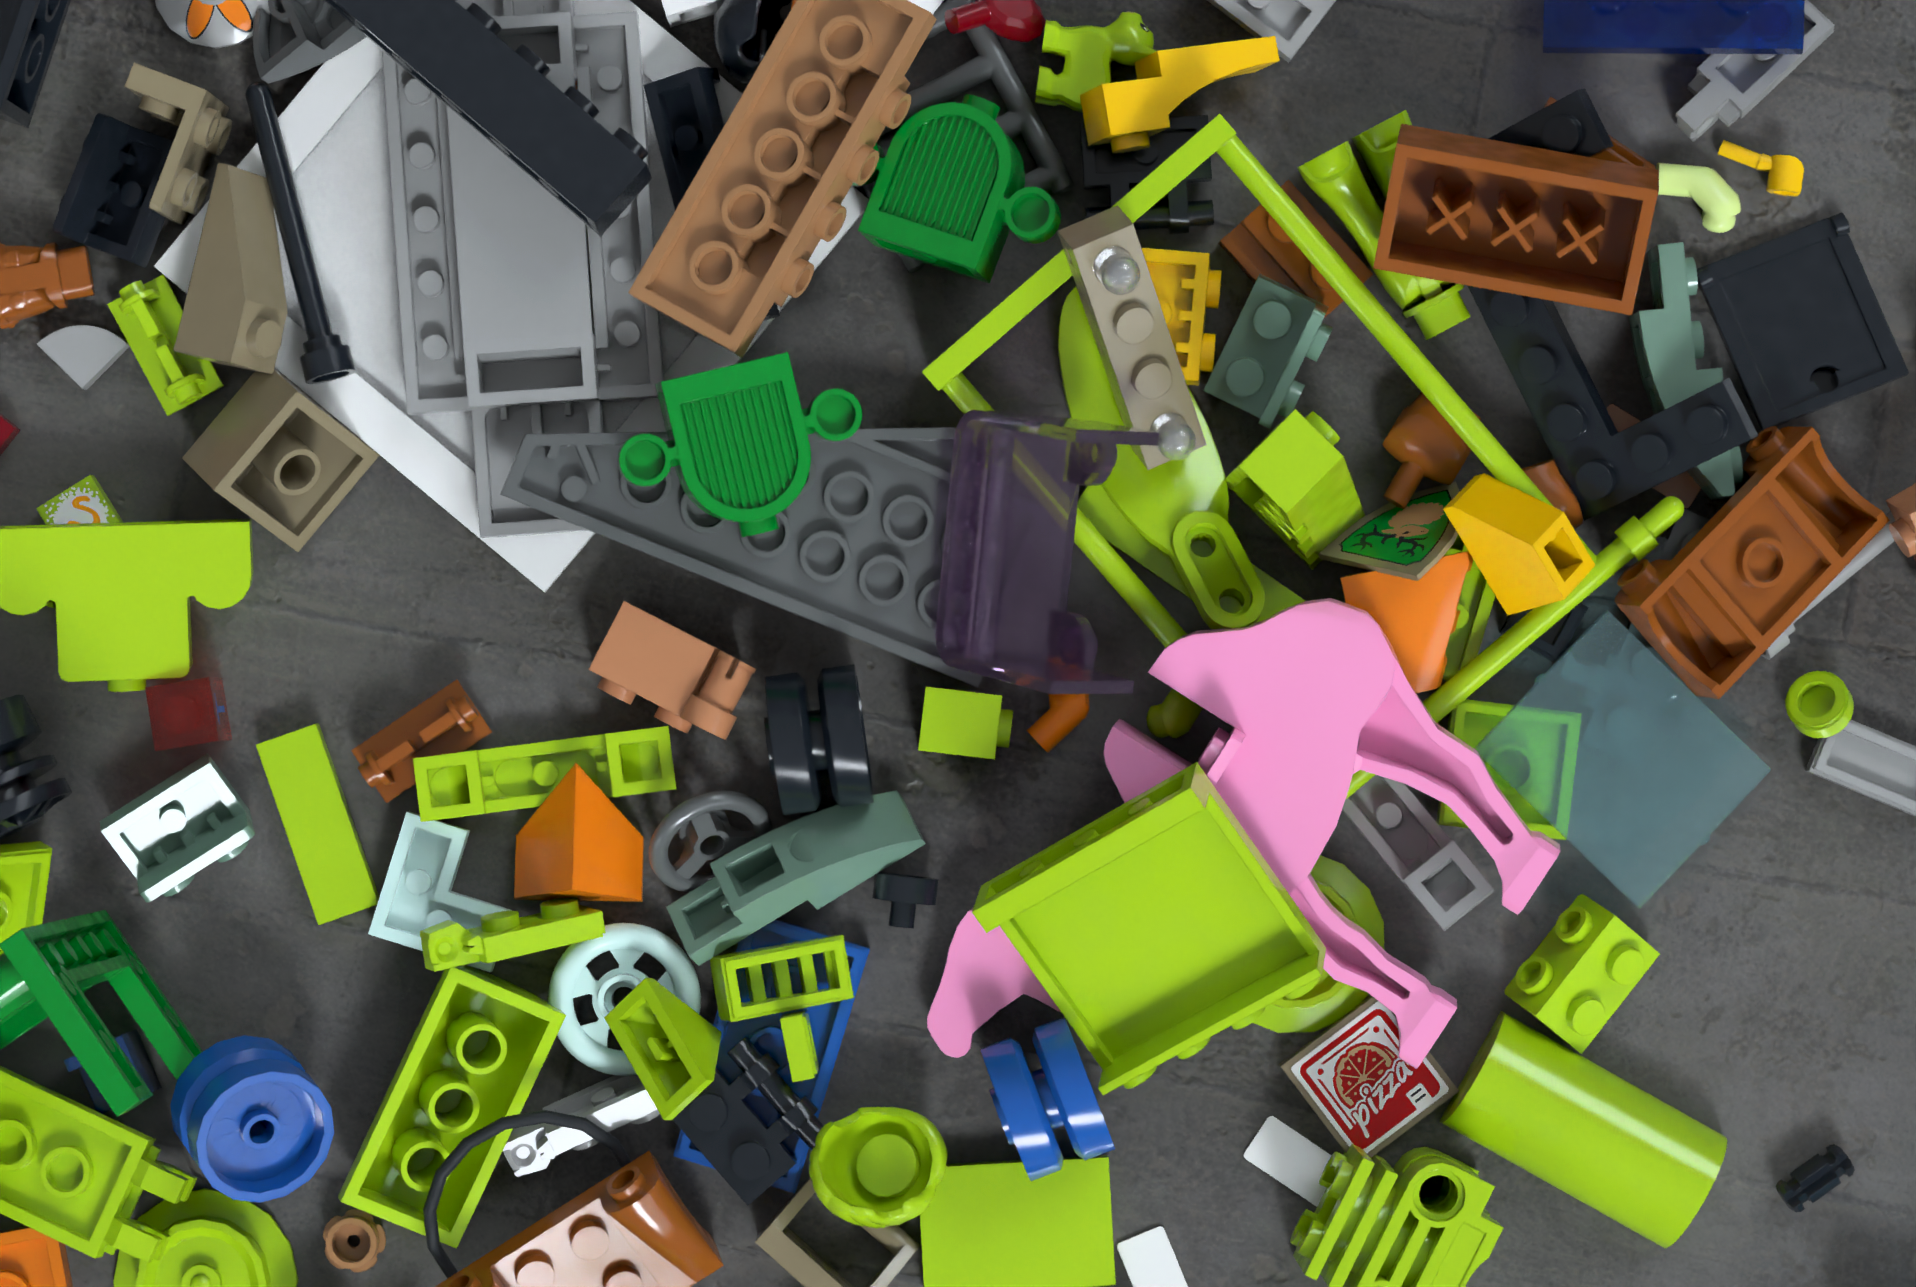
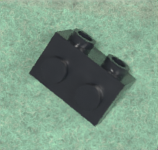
[53,113,173,268]

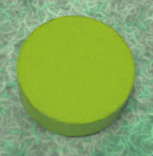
[1785,671,1854,738]

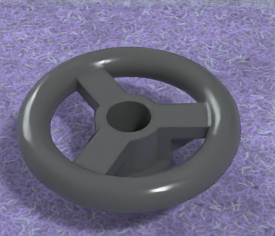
[649,790,772,893]

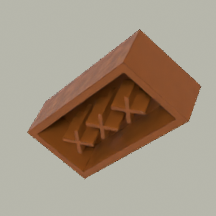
[1373,124,1659,315]

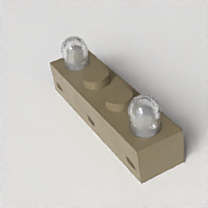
[1058,205,1207,470]

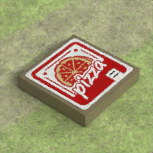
[1279,995,1459,1158]

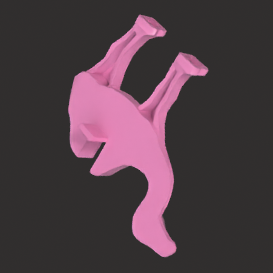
[927,598,1561,1069]

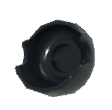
[713,0,791,85]

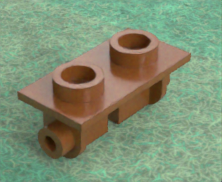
[351,679,492,803]

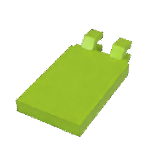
[0,1066,198,1263]

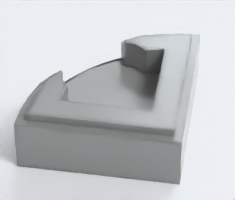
[37,325,130,390]

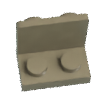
[125,63,232,225]

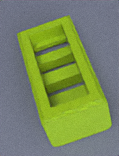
[710,935,854,1022]

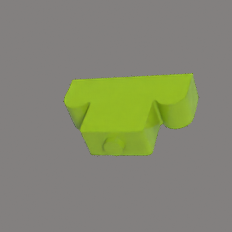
[0,518,254,692]

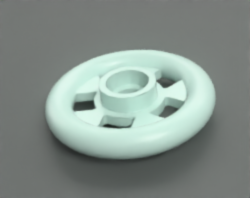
[548,923,701,1076]

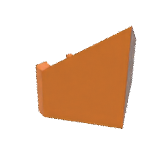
[514,763,644,902]

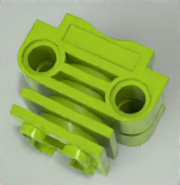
[1290,1144,1504,1287]

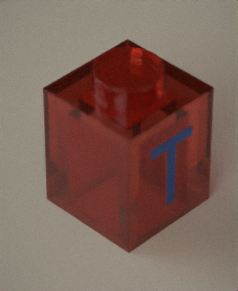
[145,677,232,751]

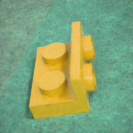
[1142,248,1222,386]

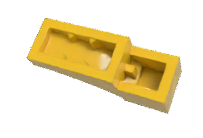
[1080,36,1280,153]

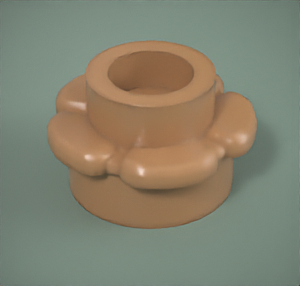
[323,1209,386,1272]

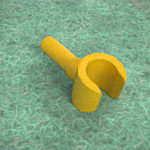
[1718,140,1804,197]

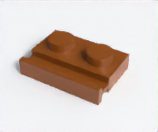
[1218,180,1373,318]

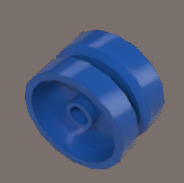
[981,1017,1115,1181]
[170,1035,334,1203]

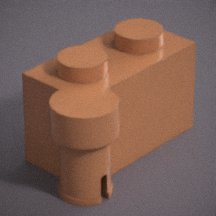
[589,601,757,740]

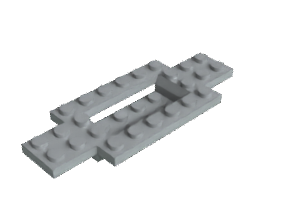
[382,0,664,538]

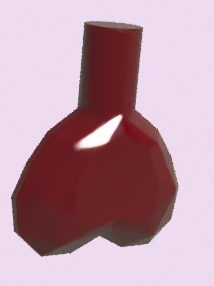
[944,0,1046,42]

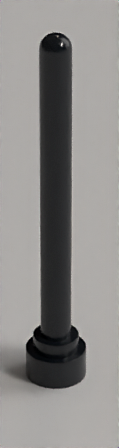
[245,82,356,384]

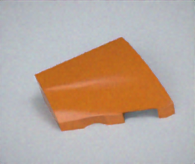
[1340,551,1473,694]

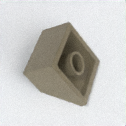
[182,368,380,552]

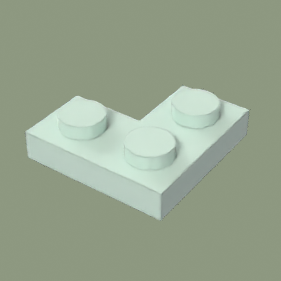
[368,811,512,972]

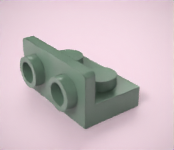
[1203,274,1333,429]

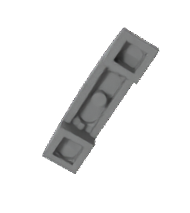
[1342,775,1494,931]

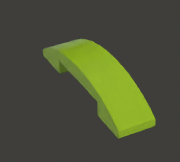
[413,726,676,822]

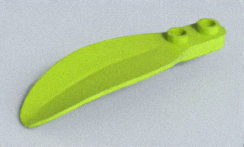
[1058,286,1265,630]

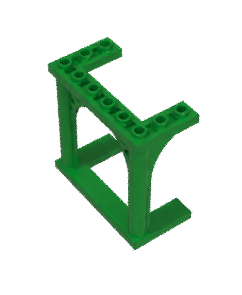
[0,910,203,1117]

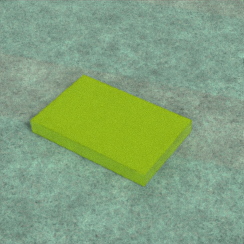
[920,1155,1116,1287]

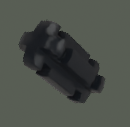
[1776,1144,1855,1212]

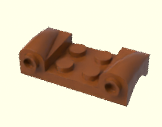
[1614,426,1890,699]
[435,1150,724,1287]

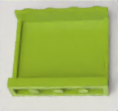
[972,762,1326,1095]

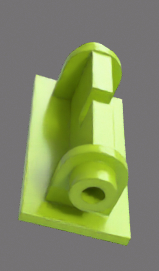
[107,274,224,416]

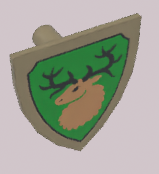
[1319,482,1460,581]

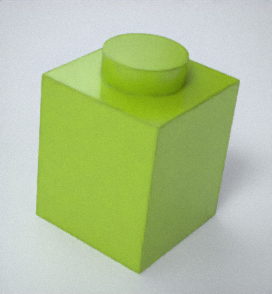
[918,687,1013,760]

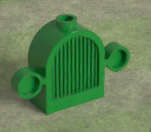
[852,94,1061,284]
[617,352,862,537]

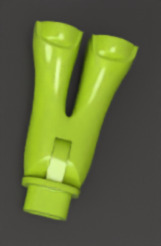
[1297,110,1471,340]

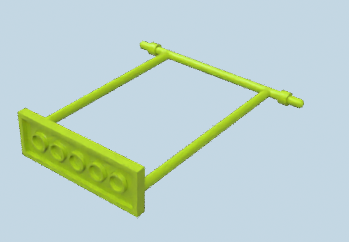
[922,113,1684,799]

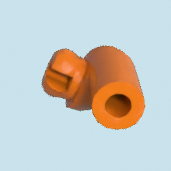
[1026,657,1090,753]

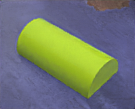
[338,965,566,1249]
[1439,1011,1727,1248]

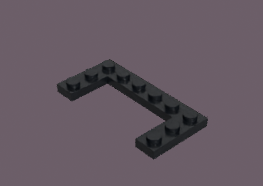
[1468,88,1758,521]

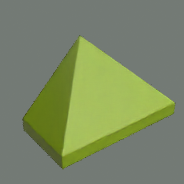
[604,978,722,1120]

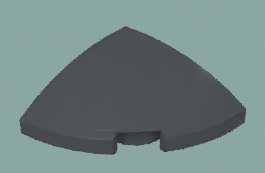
[253,0,366,84]

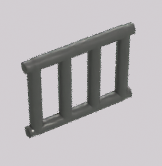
[861,0,1074,273]

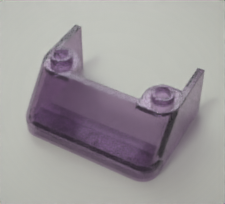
[935,410,1160,694]

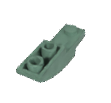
[1629,242,1743,500]
[666,790,926,966]

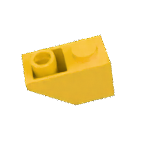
[1443,473,1596,616]

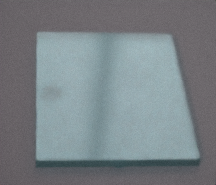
[1474,610,1771,909]

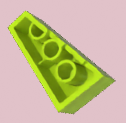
[1225,409,1365,570]

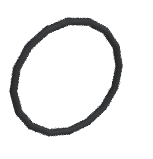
[423,1110,631,1279]

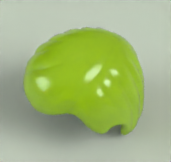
[809,1107,947,1228]

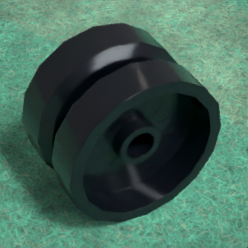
[764,665,874,815]

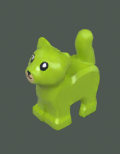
[1035,11,1156,113]

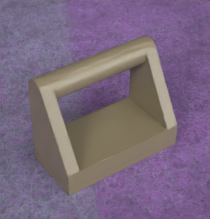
[755,1177,920,1287]

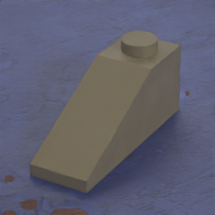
[174,163,288,375]

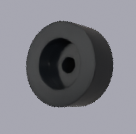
[872,872,939,928]

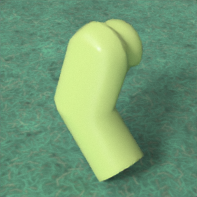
[1656,163,1741,233]

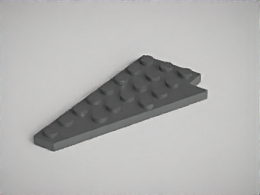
[500,427,1048,687]

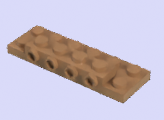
[628,0,937,358]

